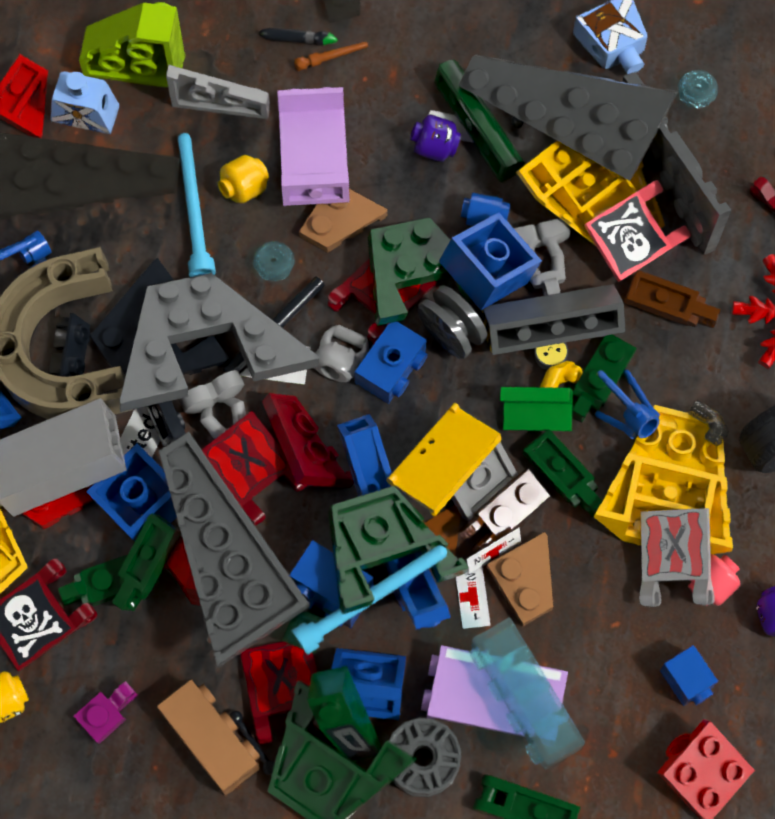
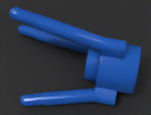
[0,230,52,268]
[595,370,660,439]

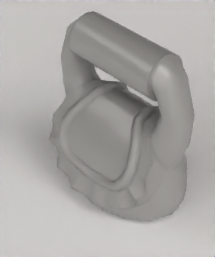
[314,325,370,382]

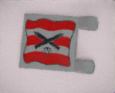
[640,508,714,607]

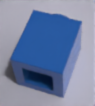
[660,645,718,706]

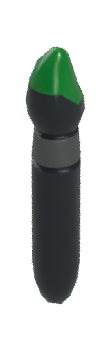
[259,28,338,46]

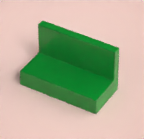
[500,387,573,431]

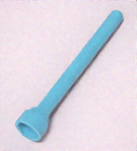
[178,133,216,277]
[292,545,447,655]

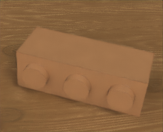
[157,679,260,796]

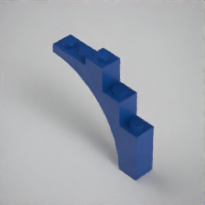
[337,414,451,630]

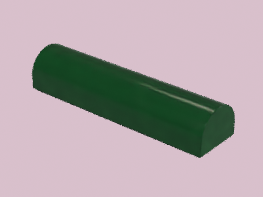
[434,60,525,183]

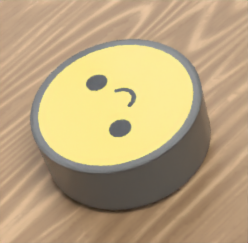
[534,343,568,370]

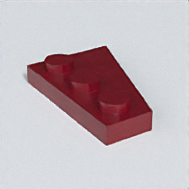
[262,393,354,488]

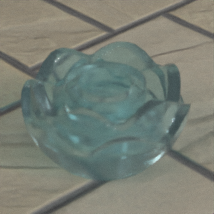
[678,69,718,108]
[253,241,295,281]

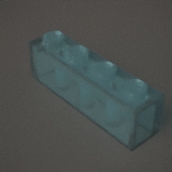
[469,617,585,770]

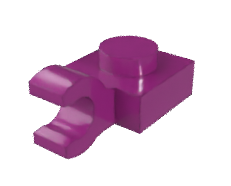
[74,681,138,744]

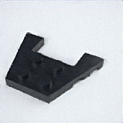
[90,258,230,376]

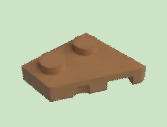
[299,189,387,253]
[487,532,553,627]

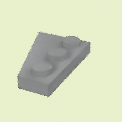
[166,65,270,119]

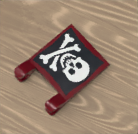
[0,559,98,672]

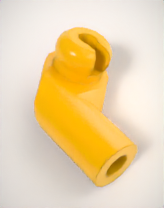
[540,361,583,388]

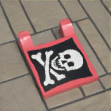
[584,180,691,282]

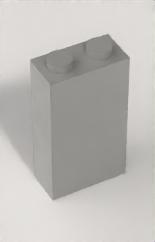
[0,398,127,517]

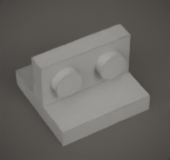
[451,442,518,522]

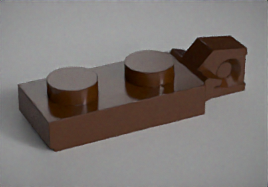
[624,270,720,328]

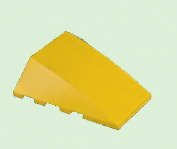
[594,405,733,554]

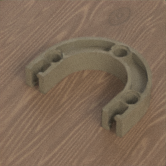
[0,247,132,419]

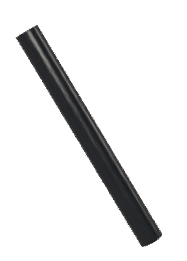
[223,276,325,373]

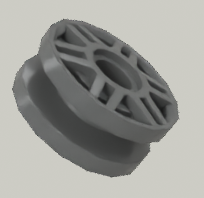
[417,285,488,359]
[390,718,461,798]

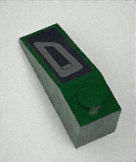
[307,666,382,761]

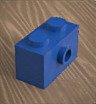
[355,322,428,404]

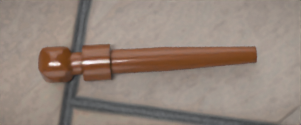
[294,41,368,71]

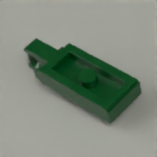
[572,335,637,423]
[522,429,603,518]
[112,513,182,611]
[58,554,159,606]

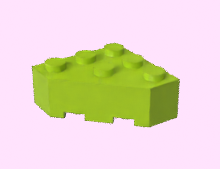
[79,2,185,88]

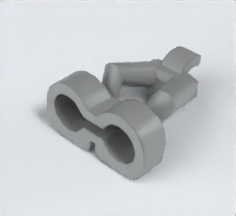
[514,219,570,296]
[178,370,246,440]

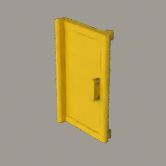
[386,403,502,516]

